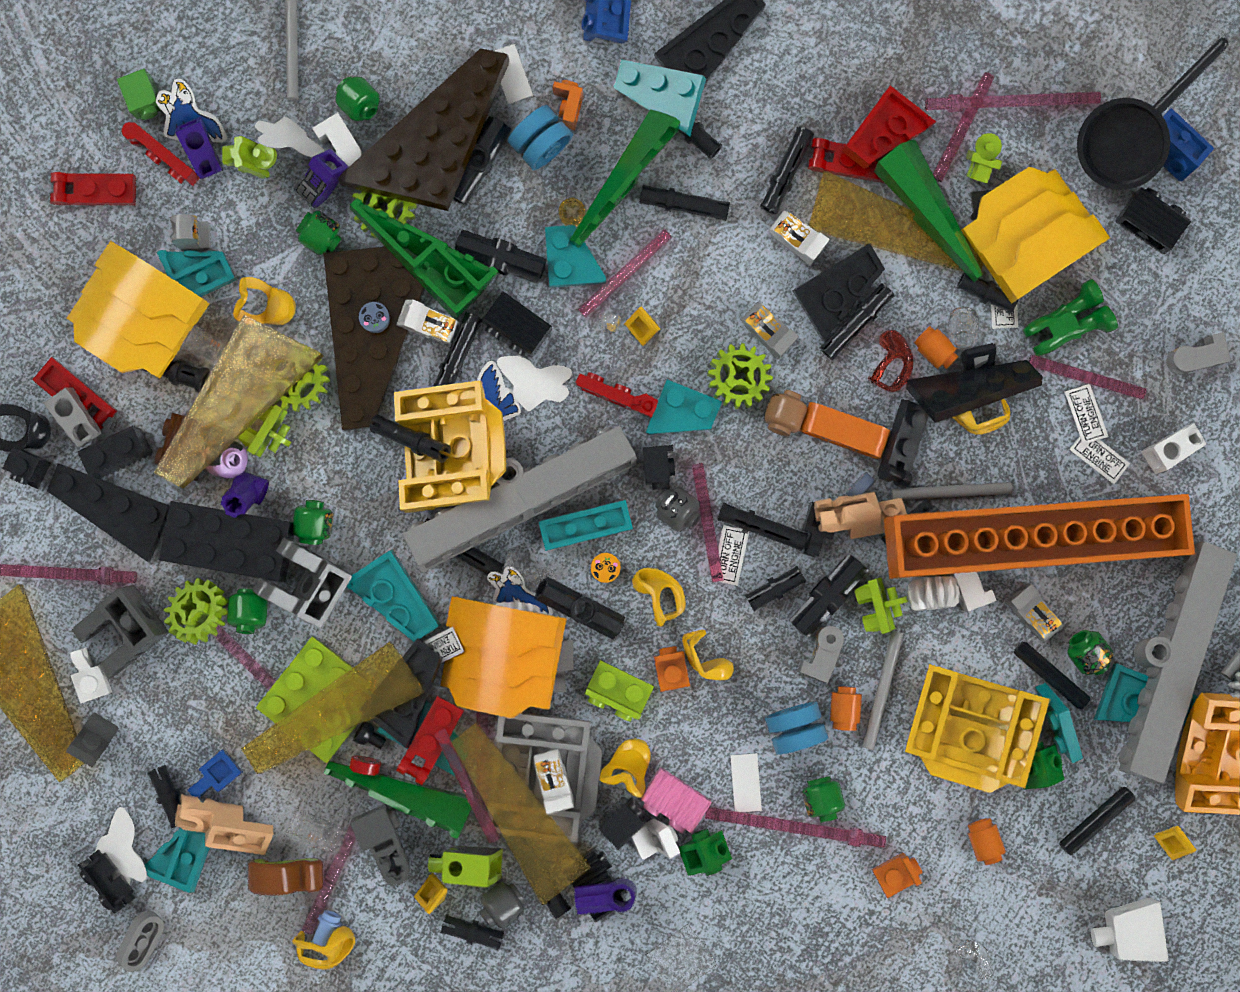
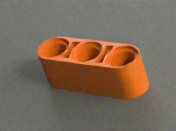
[799,402,891,460]

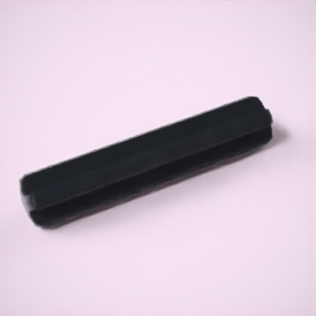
[1014,641,1091,709]
[1059,787,1136,856]

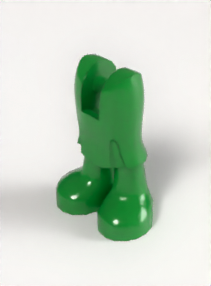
[1023,279,1118,356]

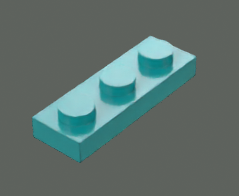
[538,500,633,551]

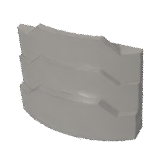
[486,711,602,843]

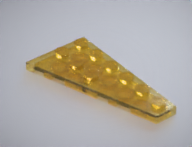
[154,315,324,489]
[0,584,85,783]

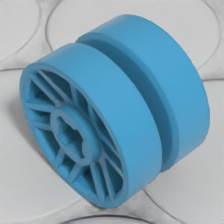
[508,105,573,171]
[764,701,829,755]

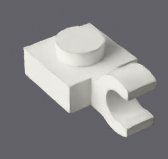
[70,647,112,704]

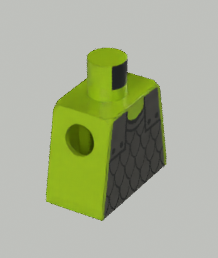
[428,846,503,887]

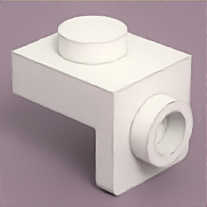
[631,818,680,859]

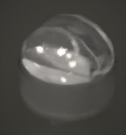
[597,312,622,335]

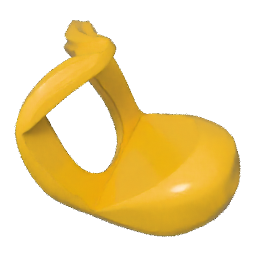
[233,277,296,325]
[952,399,1011,435]
[632,568,686,627]
[682,629,734,680]
[599,738,651,798]
[292,926,355,970]

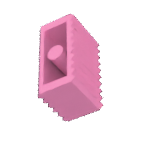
[641,767,712,834]

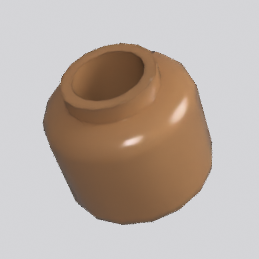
[764,390,807,437]

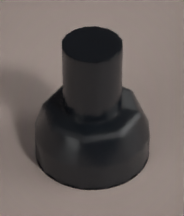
[353,720,386,749]

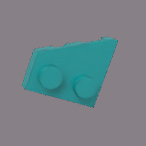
[545,225,606,288]
[157,250,237,297]
[645,379,722,435]
[1035,683,1083,763]
[144,827,210,893]

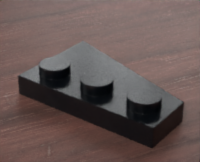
[792,243,885,341]
[360,638,443,748]

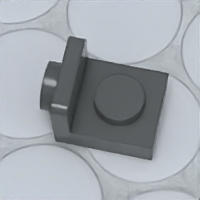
[66,713,119,768]

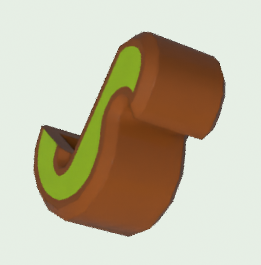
[248,858,323,896]

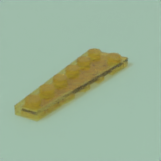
[808,171,983,272]
[241,642,425,774]
[451,722,591,906]

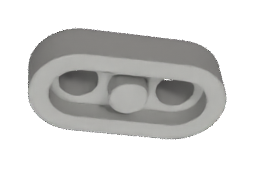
[116,911,164,972]

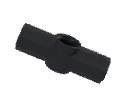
[453,116,512,206]
[455,229,547,284]
[788,553,869,638]
[534,576,625,640]

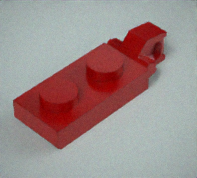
[575,372,658,418]

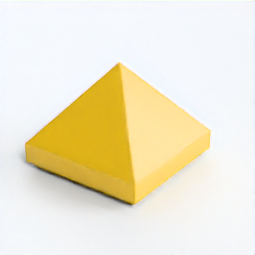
[624,307,660,346]
[1154,825,1196,860]
[414,873,448,914]

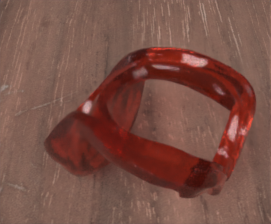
[868,329,913,392]

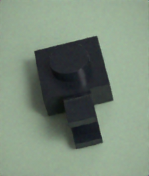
[802,501,835,557]

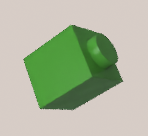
[117,68,161,120]

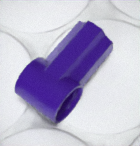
[220,471,269,518]
[574,878,637,915]

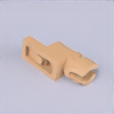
[814,492,907,539]
[175,794,273,855]

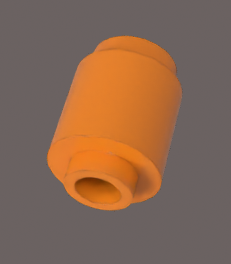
[914,326,959,369]
[830,686,862,731]
[967,818,1006,865]

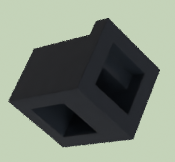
[642,445,675,490]
[2,447,51,489]

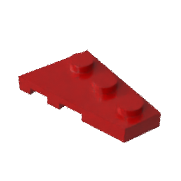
[841,85,937,169]

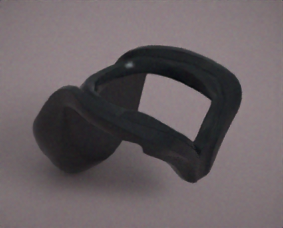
[0,404,51,452]

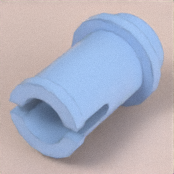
[311,910,342,946]

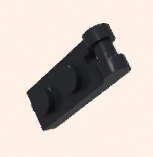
[878,399,929,488]

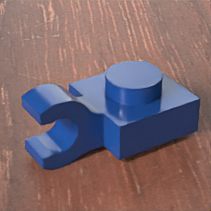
[188,749,243,798]

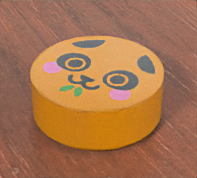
[591,553,621,583]

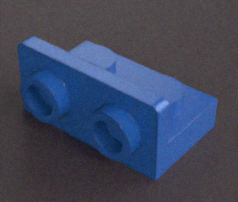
[582,0,631,44]
[1163,108,1214,182]

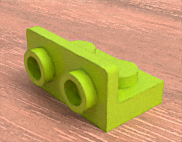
[584,660,654,722]

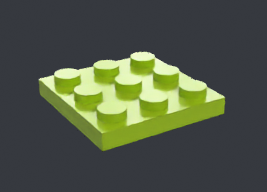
[255,636,378,764]

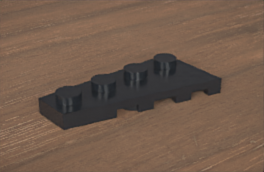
[654,0,766,84]
[906,360,1043,423]
[47,463,169,562]

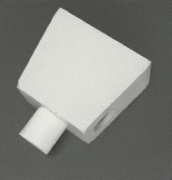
[1091,897,1169,962]

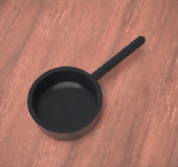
[1077,37,1229,190]

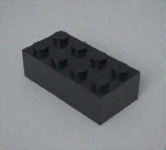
[159,501,294,582]

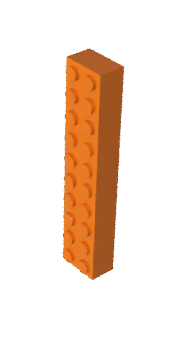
[884,494,1195,579]

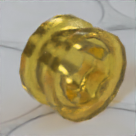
[558,198,585,226]

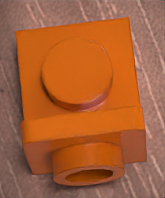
[552,80,584,130]
[654,646,690,692]
[871,852,923,898]

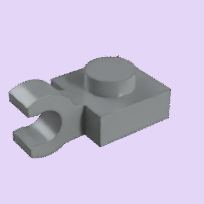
[553,640,574,692]

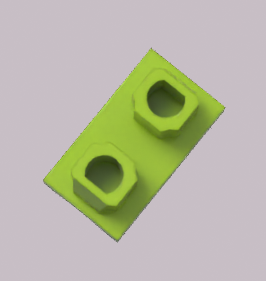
[965,133,1003,183]
[222,136,277,178]
[237,401,292,457]
[855,577,908,634]

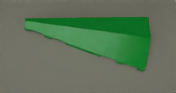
[570,109,681,248]
[874,139,983,282]
[350,198,499,320]
[323,761,477,839]

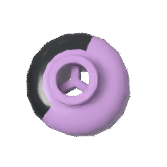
[202,439,248,479]

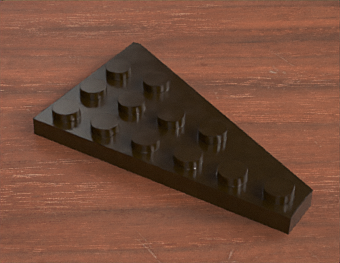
[338,48,510,211]
[323,246,425,431]

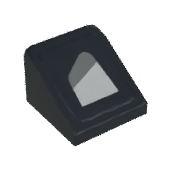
[960,343,996,370]

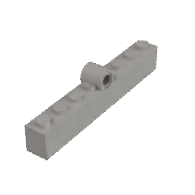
[402,425,637,573]
[1119,541,1238,784]

